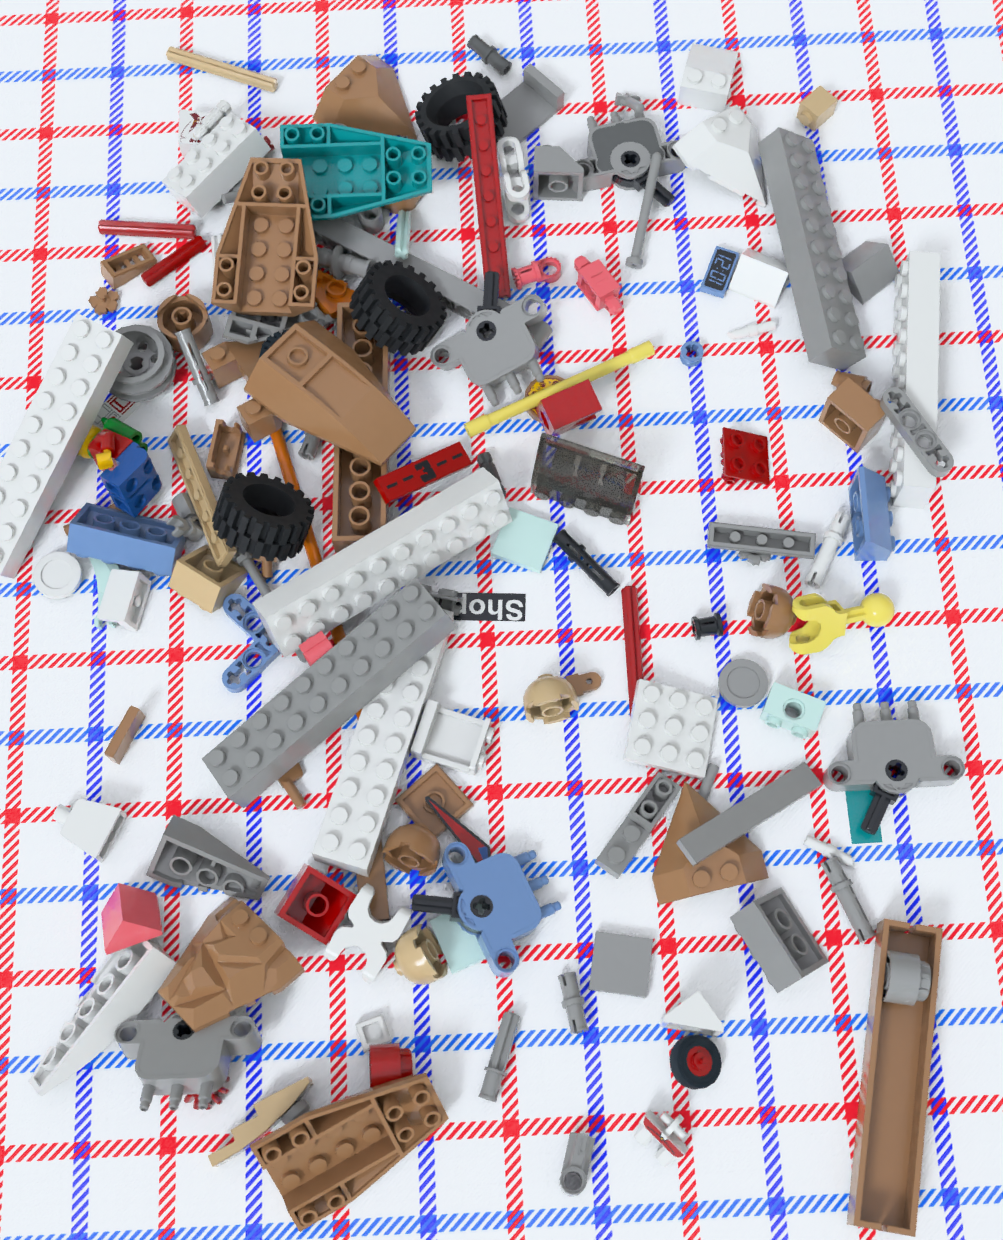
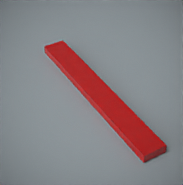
[466,93,511,299]

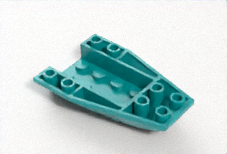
[280,123,432,221]

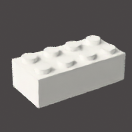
[161,113,271,218]

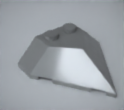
[223,302,335,345]

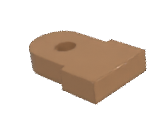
[565,672,602,697]

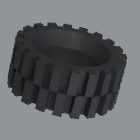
[415,71,508,162]
[349,260,447,356]
[212,472,315,562]

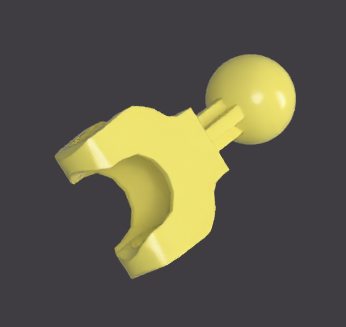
[789,593,895,655]

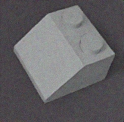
[533,145,584,201]

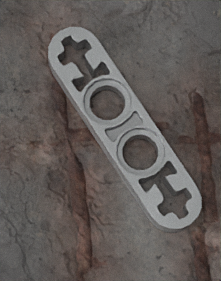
[880,387,954,477]

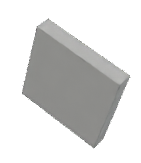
[589,931,653,998]

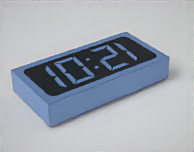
[700,246,740,299]

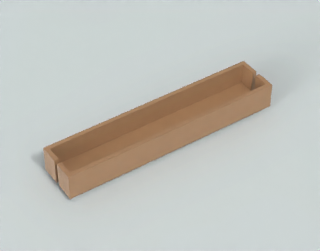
[846,918,943,1237]

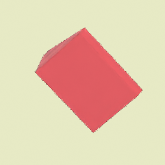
[101,883,163,955]

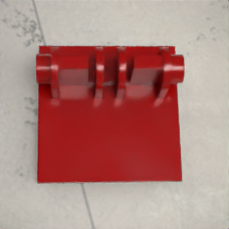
[720,427,770,485]

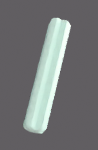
[395,210,411,260]

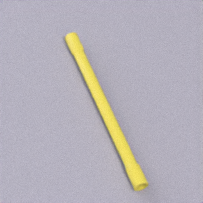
[464,340,655,438]

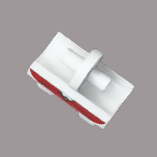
[633,1109,689,1168]

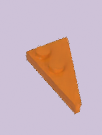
[315,270,354,319]

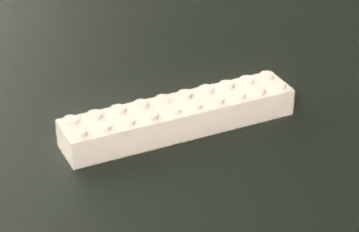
[889,251,941,509]
[0,313,134,579]
[252,467,513,658]
[312,609,454,877]

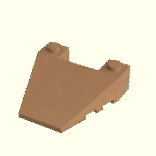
[201,341,283,443]

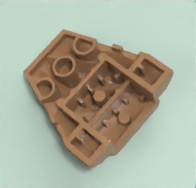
[157,897,305,1033]

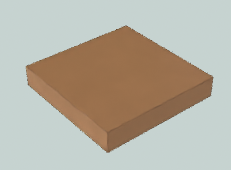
[395,764,474,838]

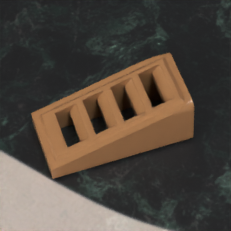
[100,243,157,290]

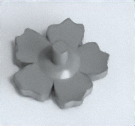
[738,551,771,566]

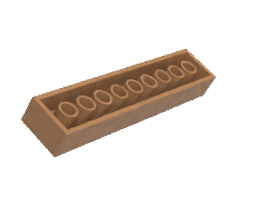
[332,302,390,553]

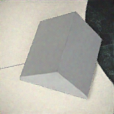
[842,241,900,305]

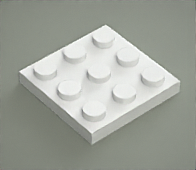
[623,679,718,780]

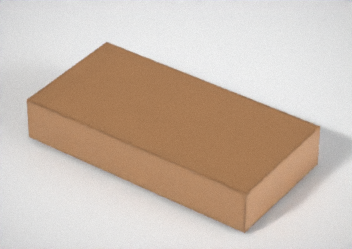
[104,705,146,765]

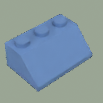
[848,466,895,561]

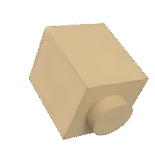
[796,85,838,131]

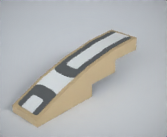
[207,1076,313,1167]

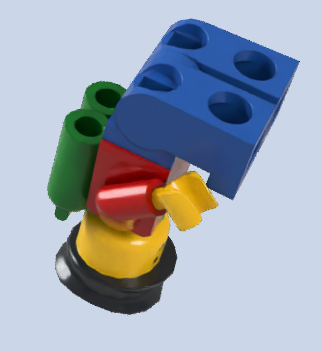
[76,417,162,518]

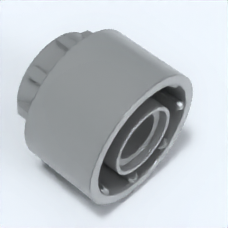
[882,950,931,1006]

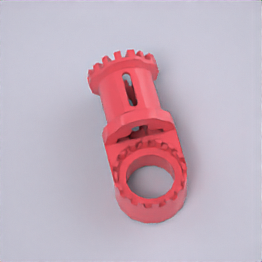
[511,256,561,290]

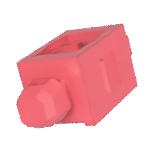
[574,255,622,315]

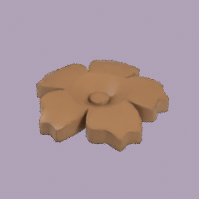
[88,287,120,315]

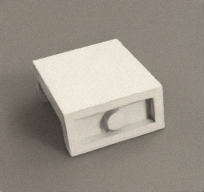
[410,699,495,776]

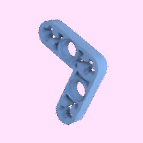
[222,594,281,693]

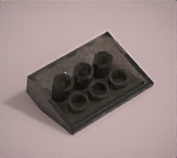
[531,432,645,526]

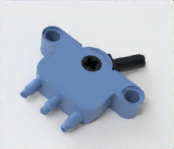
[411,842,562,978]

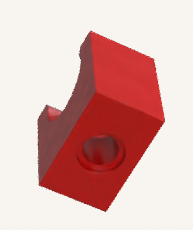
[535,379,602,439]

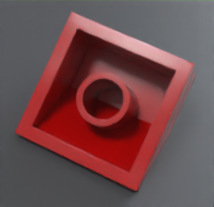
[274,863,357,945]

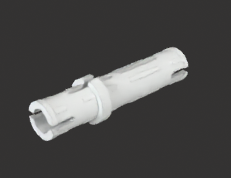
[804,512,852,589]

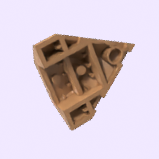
[313,55,417,140]
[652,781,769,905]

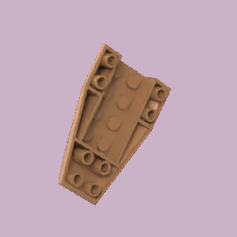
[211,157,319,317]
[244,320,416,466]
[250,1073,449,1232]

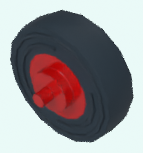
[669,1034,722,1090]

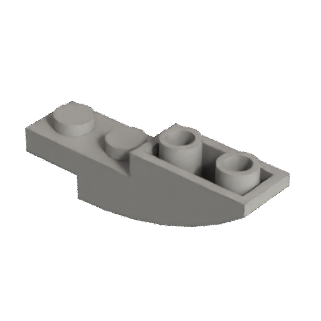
[594,771,682,879]

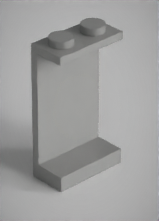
[496,63,564,155]

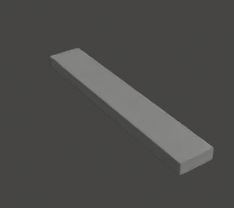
[676,762,822,867]

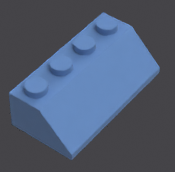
[66,502,187,577]

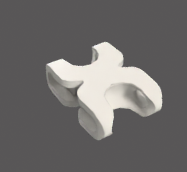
[497,137,530,224]
[324,883,412,984]

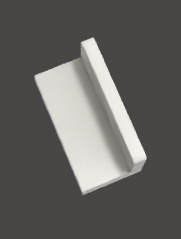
[97,569,152,631]

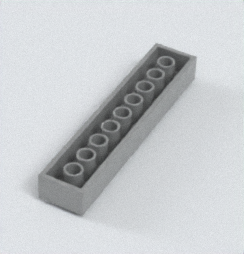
[758,127,866,371]
[202,577,458,808]

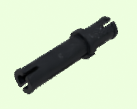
[552,529,620,597]

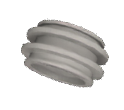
[109,324,177,402]

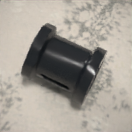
[691,612,723,641]

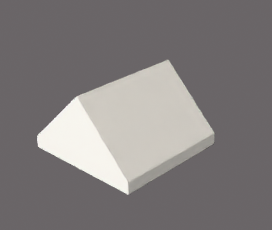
[728,248,789,308]
[659,991,724,1037]

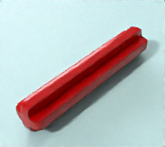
[141,235,207,287]

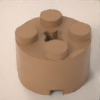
[157,294,214,355]

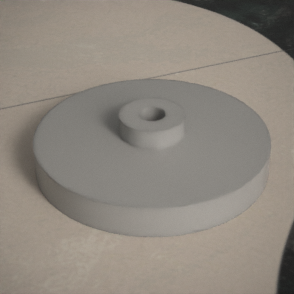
[718,659,768,708]

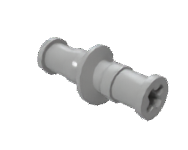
[317,245,376,279]

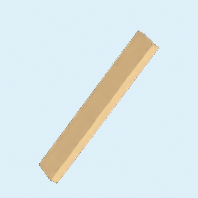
[168,425,237,567]

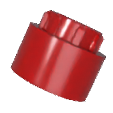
[369,1043,413,1088]

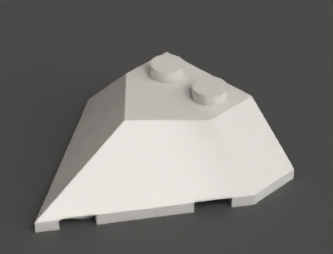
[672,104,766,207]

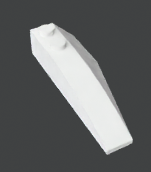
[29,940,176,1097]

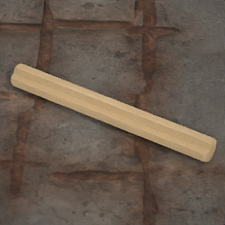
[166,46,278,92]

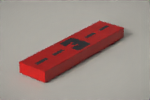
[373,441,472,505]

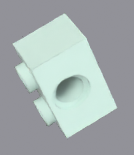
[759,682,826,739]

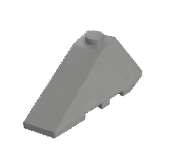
[146,815,270,900]

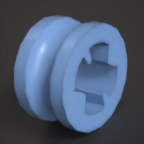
[680,341,704,367]

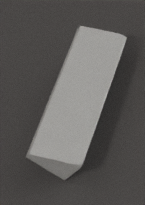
[707,522,816,560]

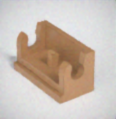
[206,419,246,480]

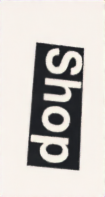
[454,593,526,622]

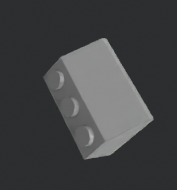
[729,887,829,994]

